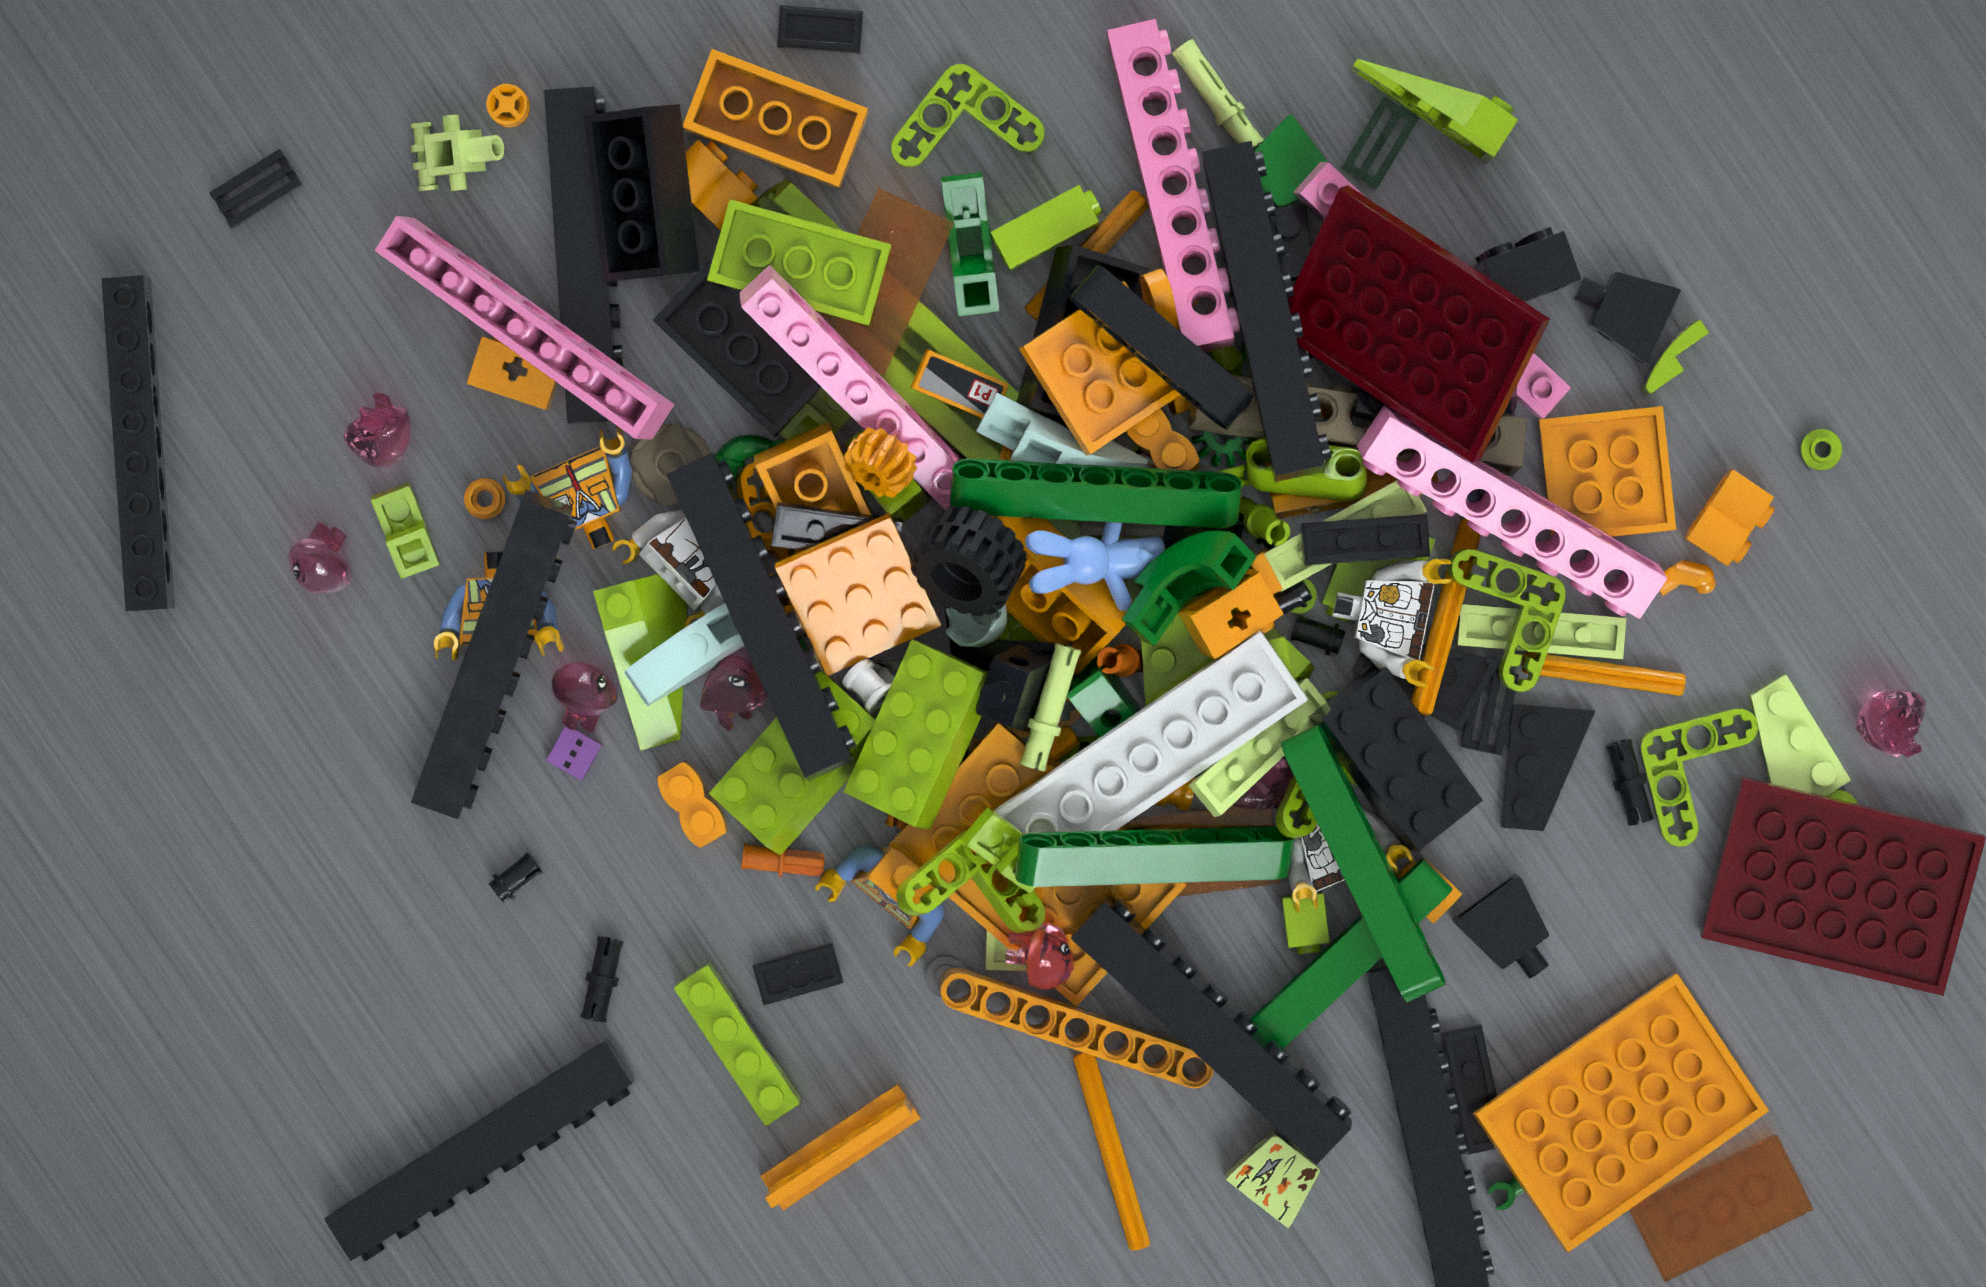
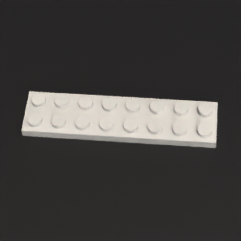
[993,630,1308,834]

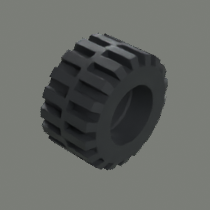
[910,506,1027,616]

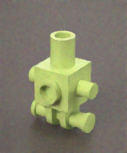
[410,115,504,191]

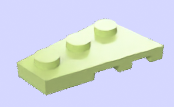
[1749,674,1851,796]

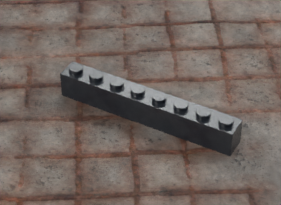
[544,86,624,424]
[1202,141,1331,482]
[667,453,857,781]
[411,490,577,819]
[1071,895,1352,1165]
[1366,966,1494,1287]
[324,1038,634,1262]

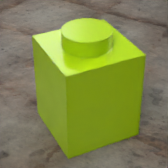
[1280,891,1330,954]

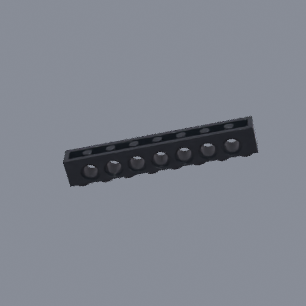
[101,275,175,611]

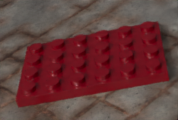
[1288,185,1550,463]
[1700,776,1986,996]

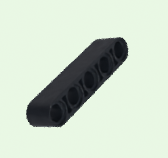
[1069,265,1254,430]

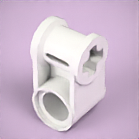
[842,659,896,717]

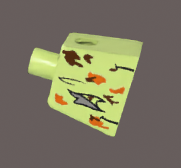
[1224,1130,1321,1228]

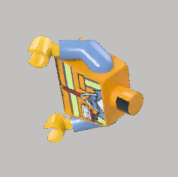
[502,425,632,550]
[433,552,564,660]
[815,844,945,967]

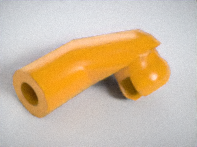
[1659,560,1716,597]

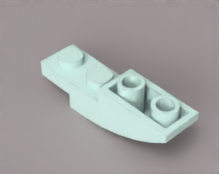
[976,393,1149,468]
[624,603,744,707]

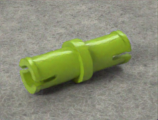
[1239,496,1290,546]

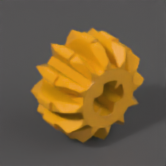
[844,427,917,498]

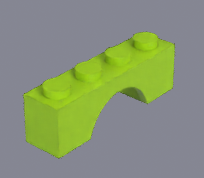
[673,961,802,1127]

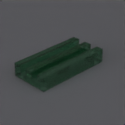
[1340,97,1419,190]

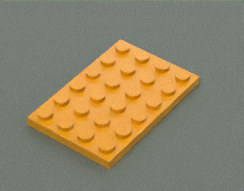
[889,722,1187,1007]
[1472,973,1769,1252]

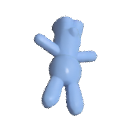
[1025,522,1165,611]

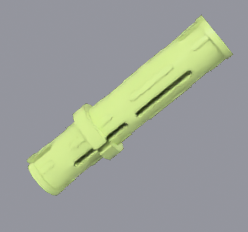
[1171,39,1264,149]
[1020,643,1081,771]

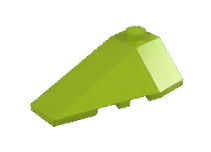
[1350,59,1518,164]
[593,574,687,751]

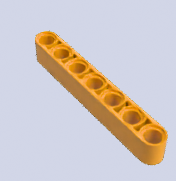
[938,967,1213,1089]

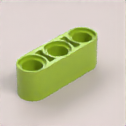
[1246,438,1367,501]

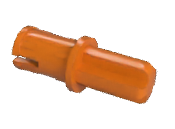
[1097,644,1143,677]
[741,843,825,877]

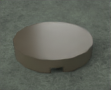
[630,424,711,506]

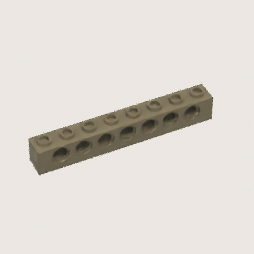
[1188,368,1527,476]

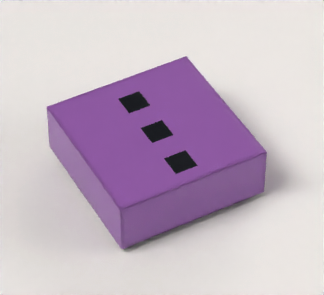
[546,724,603,781]

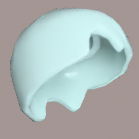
[945,604,1007,647]

